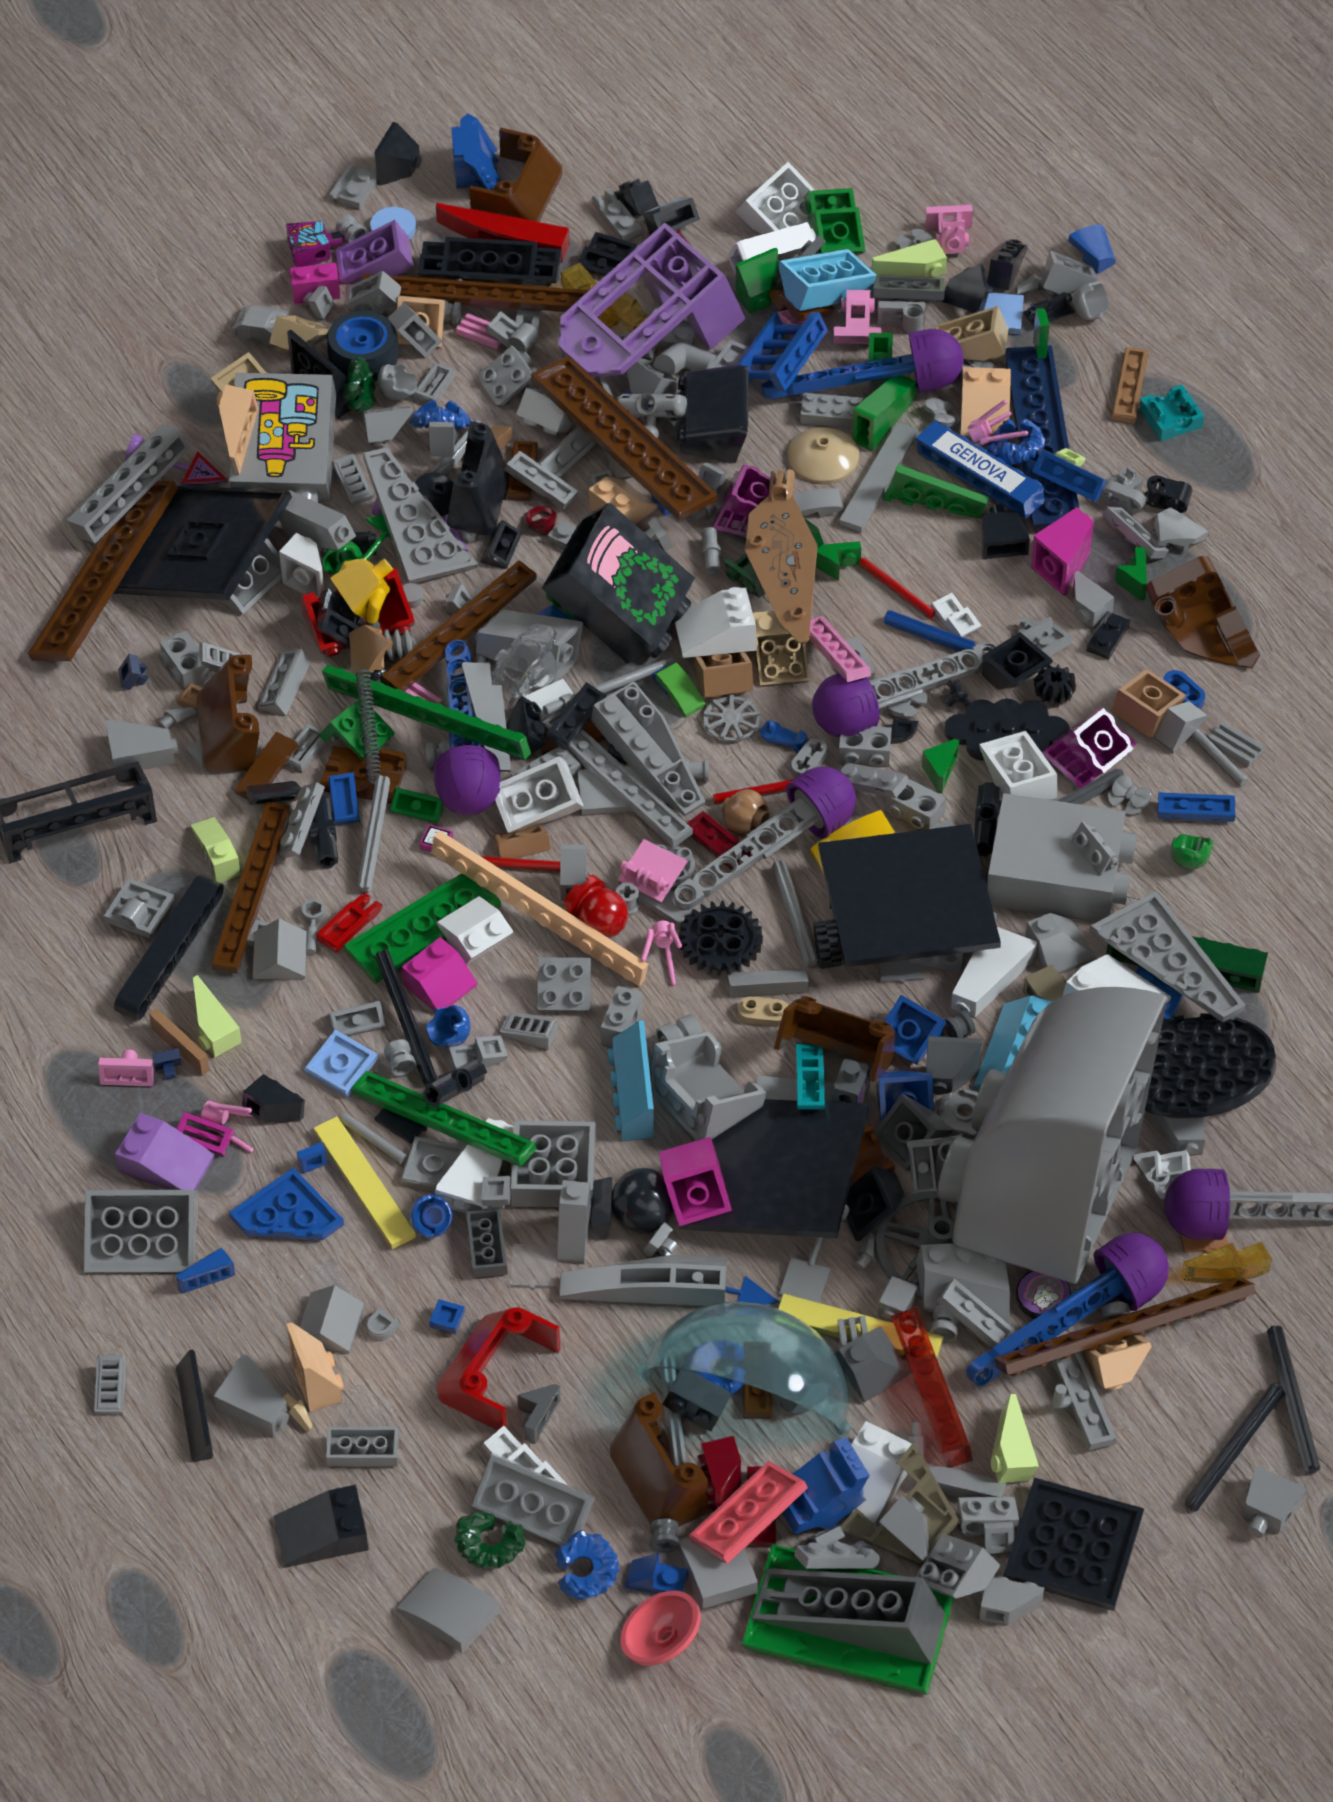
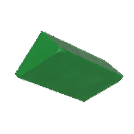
[389,787,445,824]

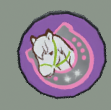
[1016,1271,1071,1319]

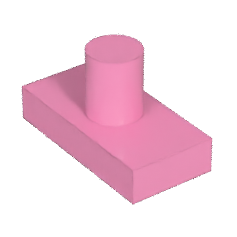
[98,1050,154,1086]

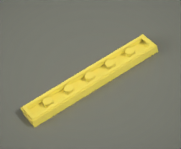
[314,1116,416,1249]
[776,1294,943,1364]

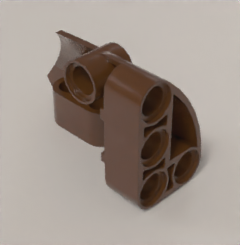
[1146,556,1260,668]

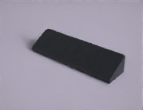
[176,1349,213,1462]

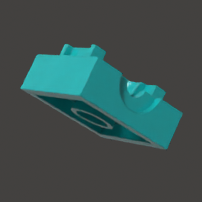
[1139,384,1204,441]

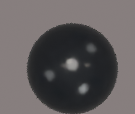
[611,1168,674,1233]

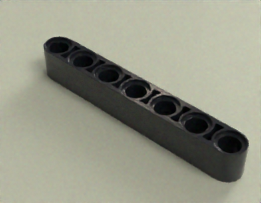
[114,875,224,1020]

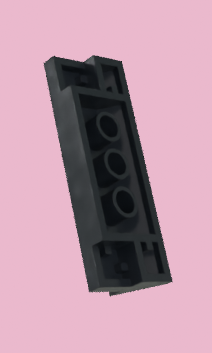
[418,237,561,283]

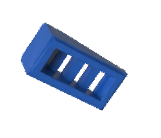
[176,1248,235,1294]

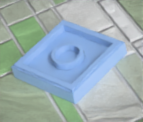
[984,293,1024,335]
[304,1029,378,1098]

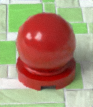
[563,874,629,939]

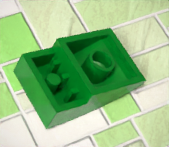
[804,188,866,254]

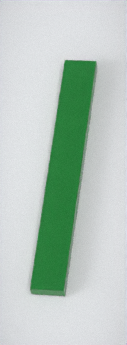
[351,1071,537,1167]

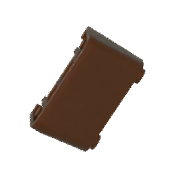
[197,655,260,771]
[610,1392,708,1527]

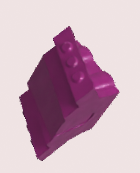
[711,464,770,538]
[1042,708,1136,789]

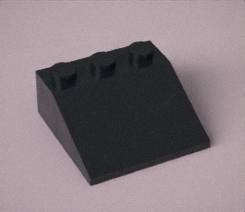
[287,329,359,419]

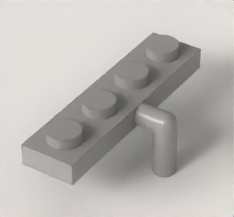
[1052,1352,1117,1450]

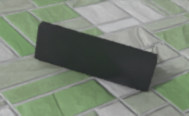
[480,519,522,569]
[246,781,301,805]
[591,1177,613,1240]

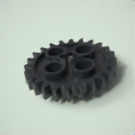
[679,901,763,976]

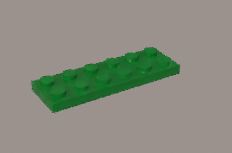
[344,874,501,984]

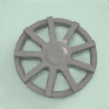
[703,694,760,742]

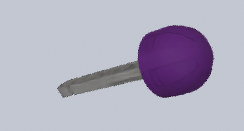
[812,642,997,738]
[674,767,856,910]
[1164,1169,1333,1240]

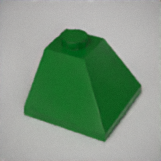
[736,247,778,314]

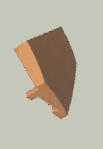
[349,625,393,677]

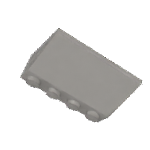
[84,1190,198,1273]

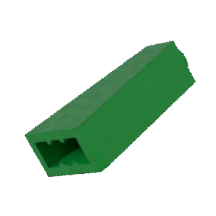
[852,375,917,451]

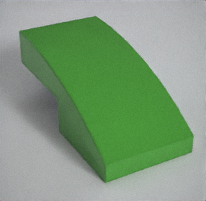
[656,662,706,718]

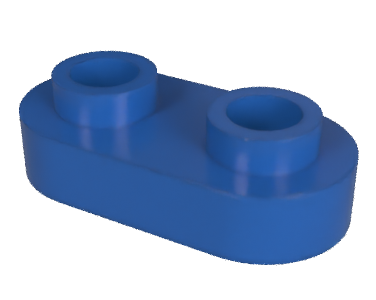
[1163,670,1205,709]

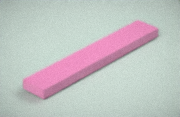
[809,616,871,682]

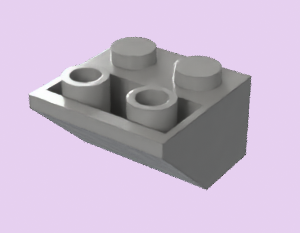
[916,1533,1000,1599]

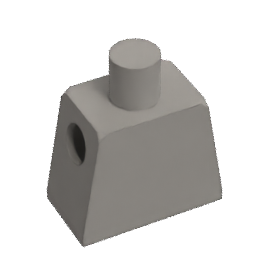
[1242,1466,1307,1538]

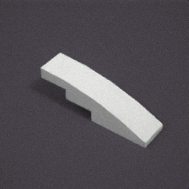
[482,1426,567,1485]

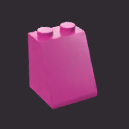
[1031,507,1094,596]
[659,1137,732,1226]

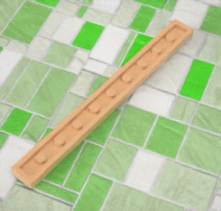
[431,831,648,987]

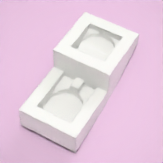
[931,593,981,637]

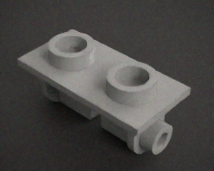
[1071,821,1119,875]

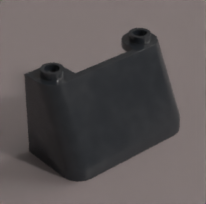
[677,364,748,463]
[447,421,509,535]

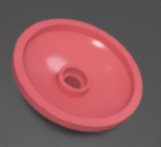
[620,1591,701,1666]

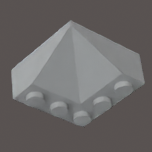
[511,1120,595,1208]

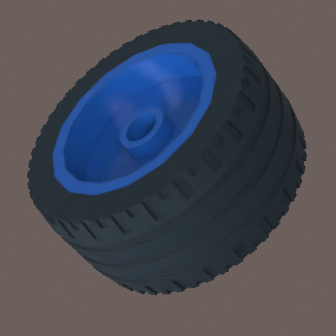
[327,310,399,381]

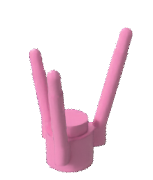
[968,400,1028,445]
[641,921,682,985]
[201,1101,253,1153]

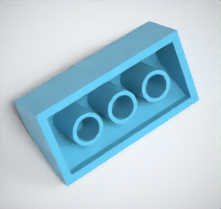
[779,249,877,310]
[973,996,1053,1090]
[608,1020,654,1141]

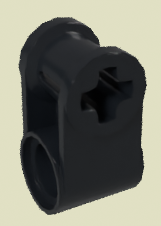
[1144,475,1193,513]

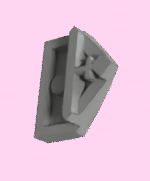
[1152,507,1209,552]
[1019,617,1072,657]

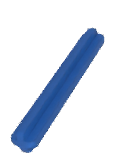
[884,610,976,651]

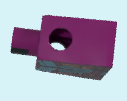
[286,221,342,267]

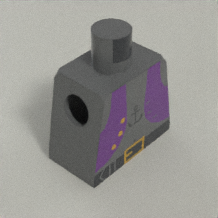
[831,1059,871,1103]

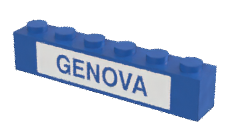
[916,421,1045,519]

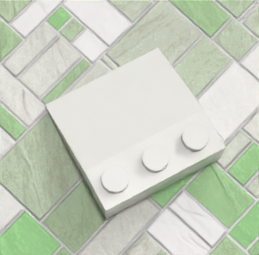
[736,162,814,235]
[675,587,757,658]
[1063,954,1171,1004]

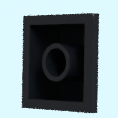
[982,632,1053,690]

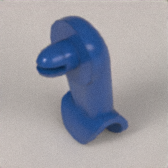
[760,720,809,753]

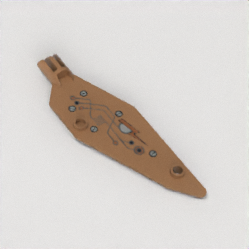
[745,470,818,644]

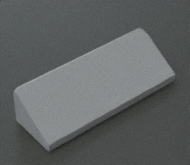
[257,649,311,715]
[728,969,808,997]
[926,1462,1007,1498]

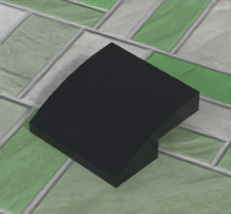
[576,231,638,276]
[318,589,364,648]

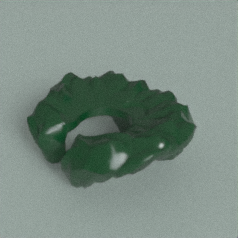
[342,356,377,413]
[454,1511,525,1570]

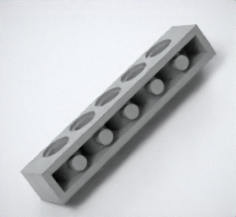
[66,424,190,544]

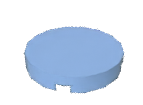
[370,207,416,240]

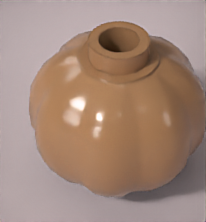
[722,789,770,837]

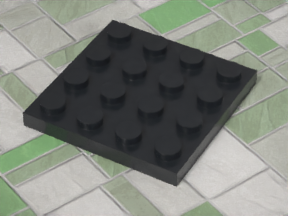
[1003,1477,1144,1611]

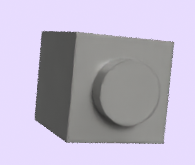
[878,1276,917,1325]

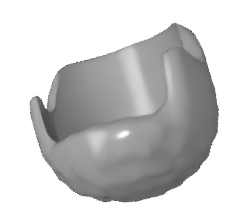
[1073,281,1109,320]
[378,364,417,400]

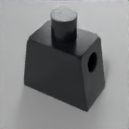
[982,504,1030,560]

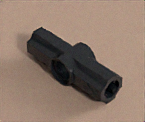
[974,782,1000,856]
[309,795,338,869]
[422,1059,487,1107]

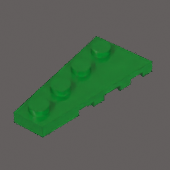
[883,464,989,519]

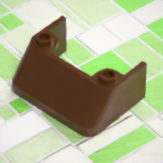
[469,128,563,222]
[774,996,895,1082]

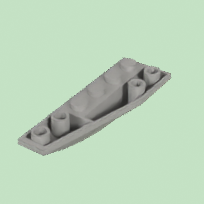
[591,681,705,816]
[559,1255,727,1307]

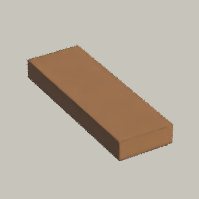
[149,1009,209,1076]

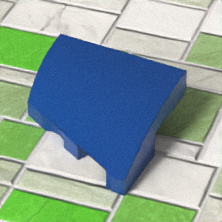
[1068,224,1116,274]

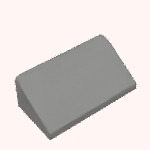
[328,1001,386,1036]

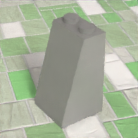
[475,610,583,685]

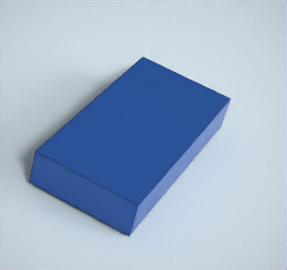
[328,772,360,826]

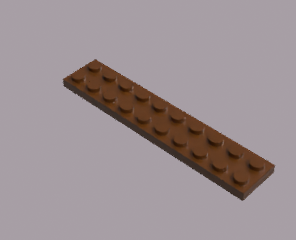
[530,356,718,520]
[28,481,178,661]

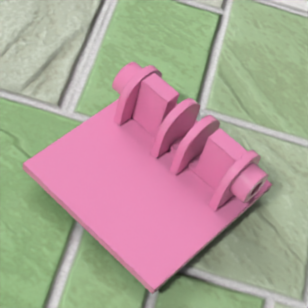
[617,839,688,903]

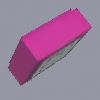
[419,824,453,852]

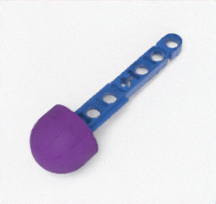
[761,329,963,399]
[434,640,501,815]
[966,1233,1169,1387]

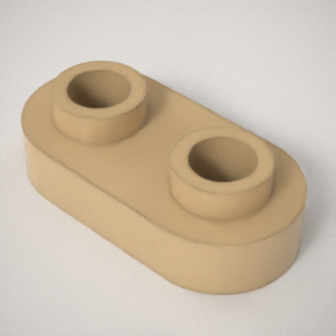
[738,996,788,1027]

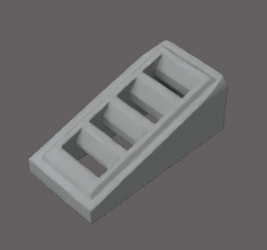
[332,454,374,506]
[199,642,242,673]
[499,1012,558,1050]
[94,1355,127,1415]

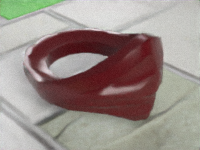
[526,506,557,536]

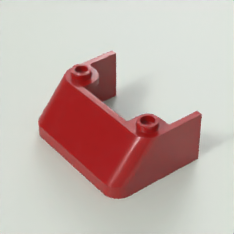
[437,1307,561,1431]

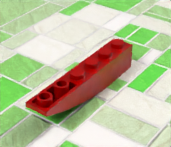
[436,203,570,263]

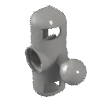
[616,393,687,439]

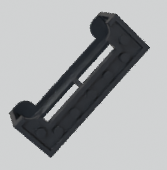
[0,761,157,864]

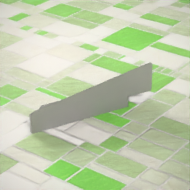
[462,662,511,772]

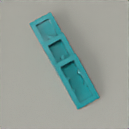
[796,1044,825,1109]

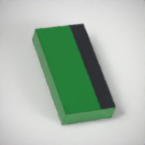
[1033,308,1050,359]

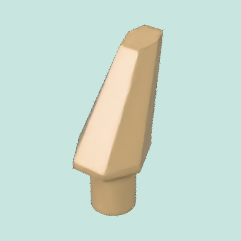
[283,1392,313,1432]

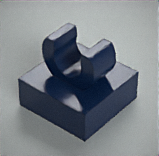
[118,654,148,690]
[152,1048,181,1080]

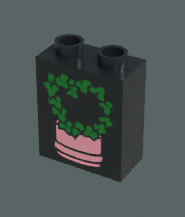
[542,502,695,664]

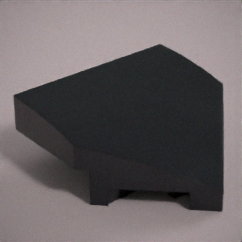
[942,264,993,313]

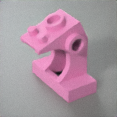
[925,205,973,254]
[833,290,881,345]

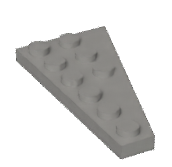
[363,447,478,583]
[1090,891,1245,1022]

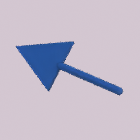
[725,1275,780,1310]

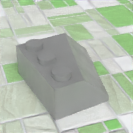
[916,1243,1010,1324]

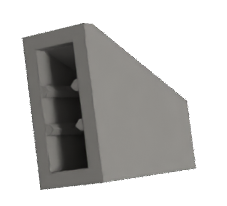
[105,720,178,770]
[1151,1114,1205,1156]
[557,1180,591,1264]
[214,1353,289,1437]

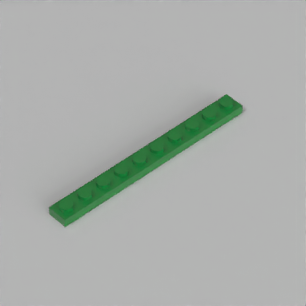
[322,665,531,760]

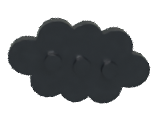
[944,698,1070,760]

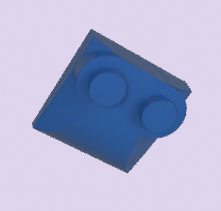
[884,995,946,1065]

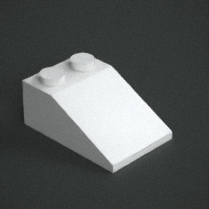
[979,731,1057,800]
[495,756,584,834]
[848,1421,916,1525]

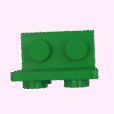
[319,697,395,761]

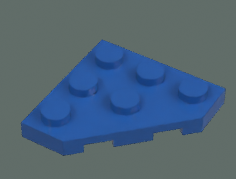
[229,1167,344,1240]

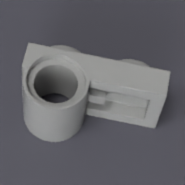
[878,301,925,333]
[485,311,538,353]
[957,1497,1019,1537]

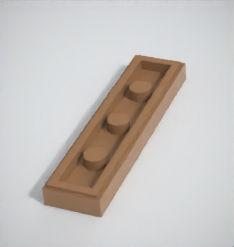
[1111,347,1149,424]

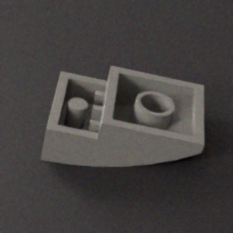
[678,1535,758,1609]
[396,1568,499,1654]

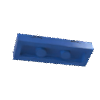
[1032,450,1107,502]
[1158,792,1235,822]

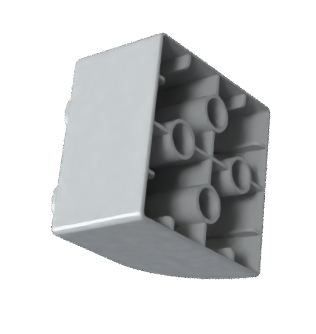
[937,987,1167,1284]

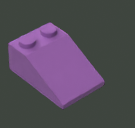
[336,220,413,283]
[115,1113,215,1190]

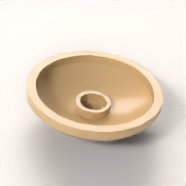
[787,427,859,484]

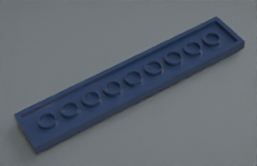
[1005,345,1080,531]

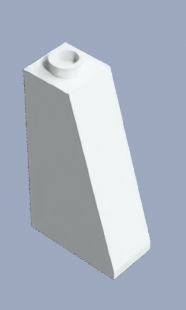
[727,223,816,276]
[951,927,1037,1017]
[434,1118,514,1213]

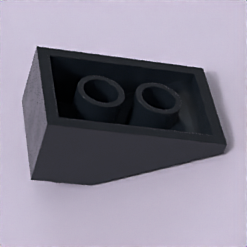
[274,1485,369,1568]

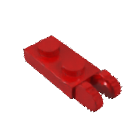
[316,892,383,953]

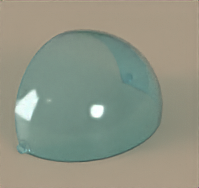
[638,1302,852,1435]

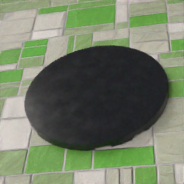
[1145,1013,1276,1118]

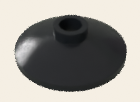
[415,472,454,516]

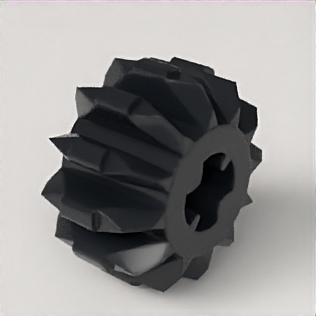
[1034,663,1076,706]

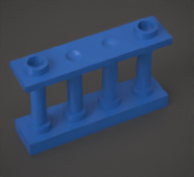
[738,312,828,392]

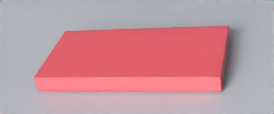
[689,1461,808,1564]

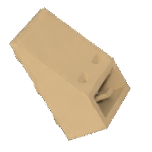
[753,611,810,686]

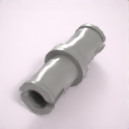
[701,527,721,576]

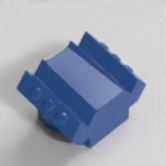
[451,113,501,190]
[782,1437,870,1535]

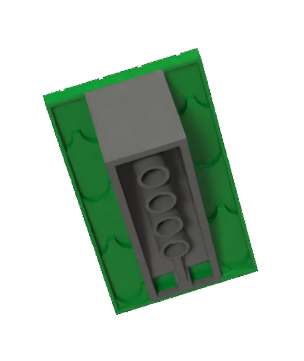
[742,1544,954,1695]

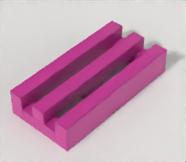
[177,1112,235,1156]

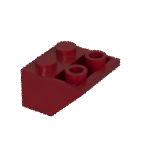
[697,1436,741,1512]

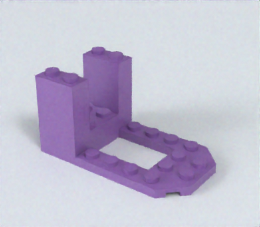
[558,223,745,377]

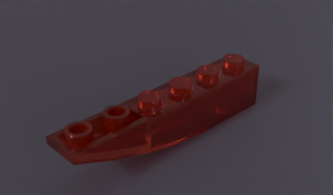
[891,1307,973,1468]

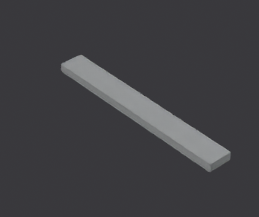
[542,710,693,847]

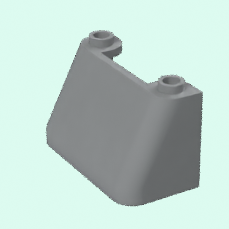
[649,1031,766,1141]

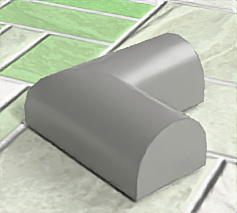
[653,341,717,375]

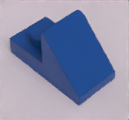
[625,1553,688,1594]

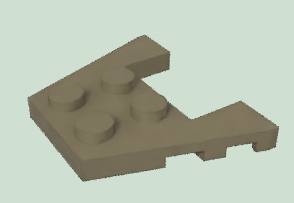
[840,1444,960,1565]

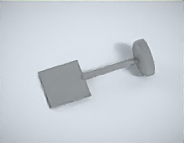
[779,1205,849,1303]

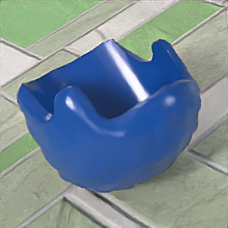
[426,1005,471,1048]
[409,1194,453,1238]

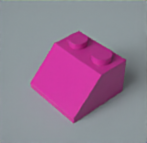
[289,263,341,304]
[402,937,477,1011]

